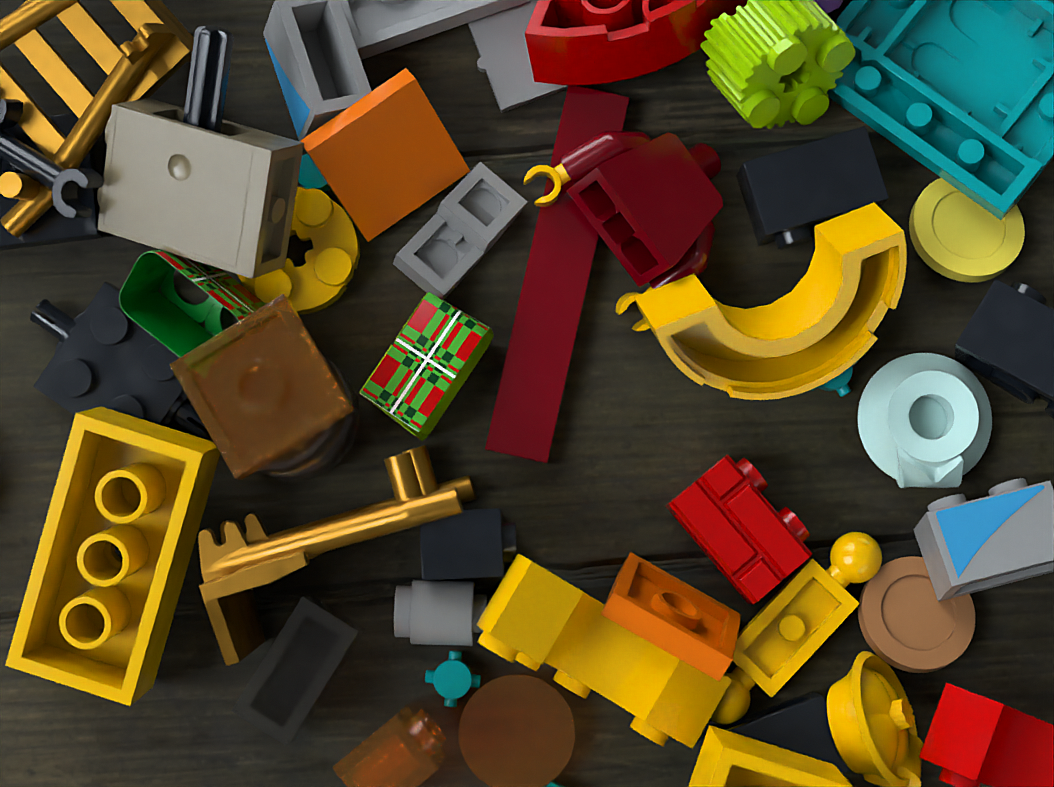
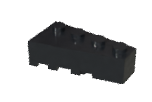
[955,279,1054,419]

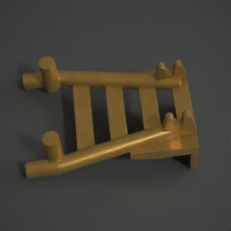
[0,0,194,237]
[198,445,476,666]

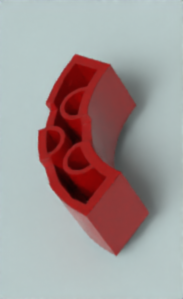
[525,0,747,86]
[919,683,1054,787]

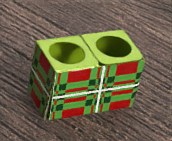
[359,292,494,442]

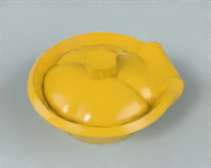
[827,651,924,787]

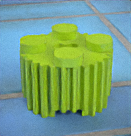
[700,0,856,129]

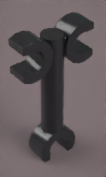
[0,99,104,218]

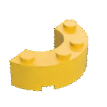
[634,202,907,400]
[477,553,732,749]

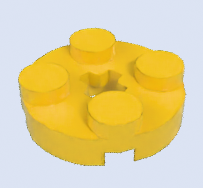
[237,187,360,314]

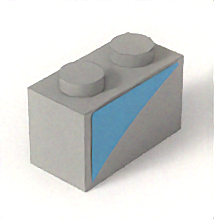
[263,0,372,141]
[913,478,1054,602]

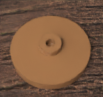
[858,556,975,673]

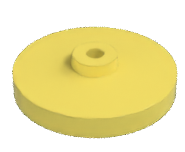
[909,178,1025,283]

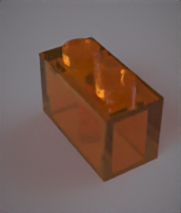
[332,705,446,787]

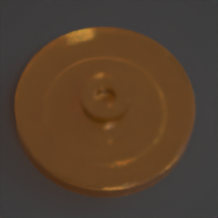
[459,674,575,787]

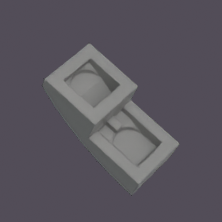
[393,162,528,300]

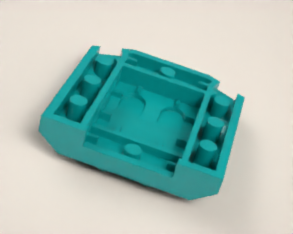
[827,0,1054,220]

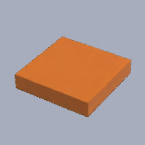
[299,68,470,242]
[601,552,742,682]

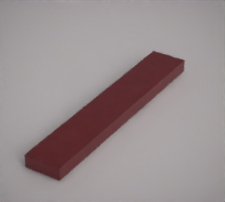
[485,85,630,464]

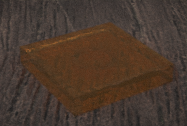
[169,294,355,480]

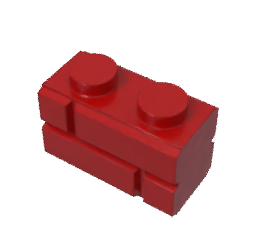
[665,454,812,604]

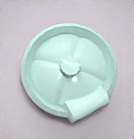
[858,353,992,488]

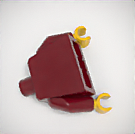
[524,131,723,331]

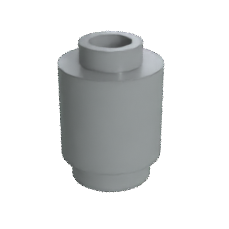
[394,579,487,646]

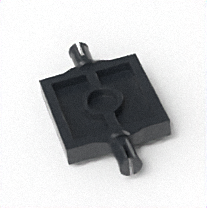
[30,282,219,440]

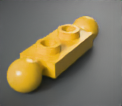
[710,532,882,724]

